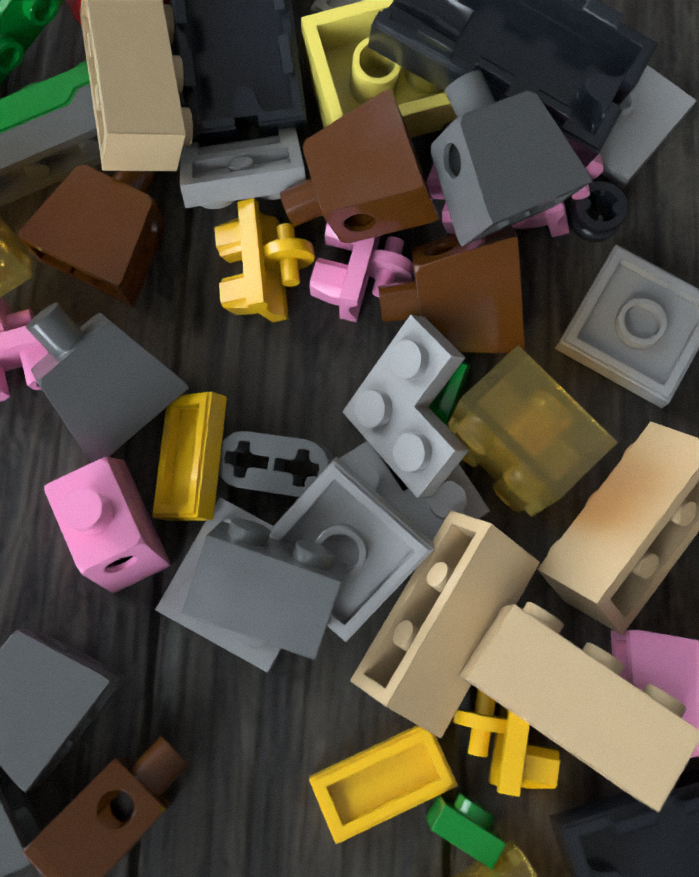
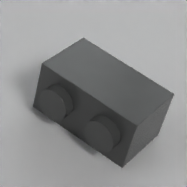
[182,518,347,660]

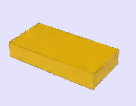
[152,391,227,521]
[309,725,458,844]

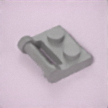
[180,127,306,209]

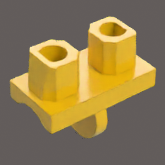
[214,198,315,323]
[453,689,560,797]

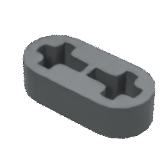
[219,431,335,497]

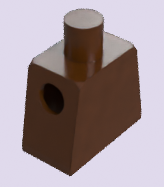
[280,88,439,244]
[17,165,165,308]
[378,225,525,354]
[21,736,190,877]

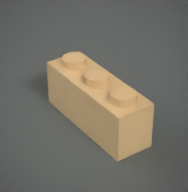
[80,0,193,171]
[537,422,699,635]
[350,510,540,738]
[459,602,699,812]

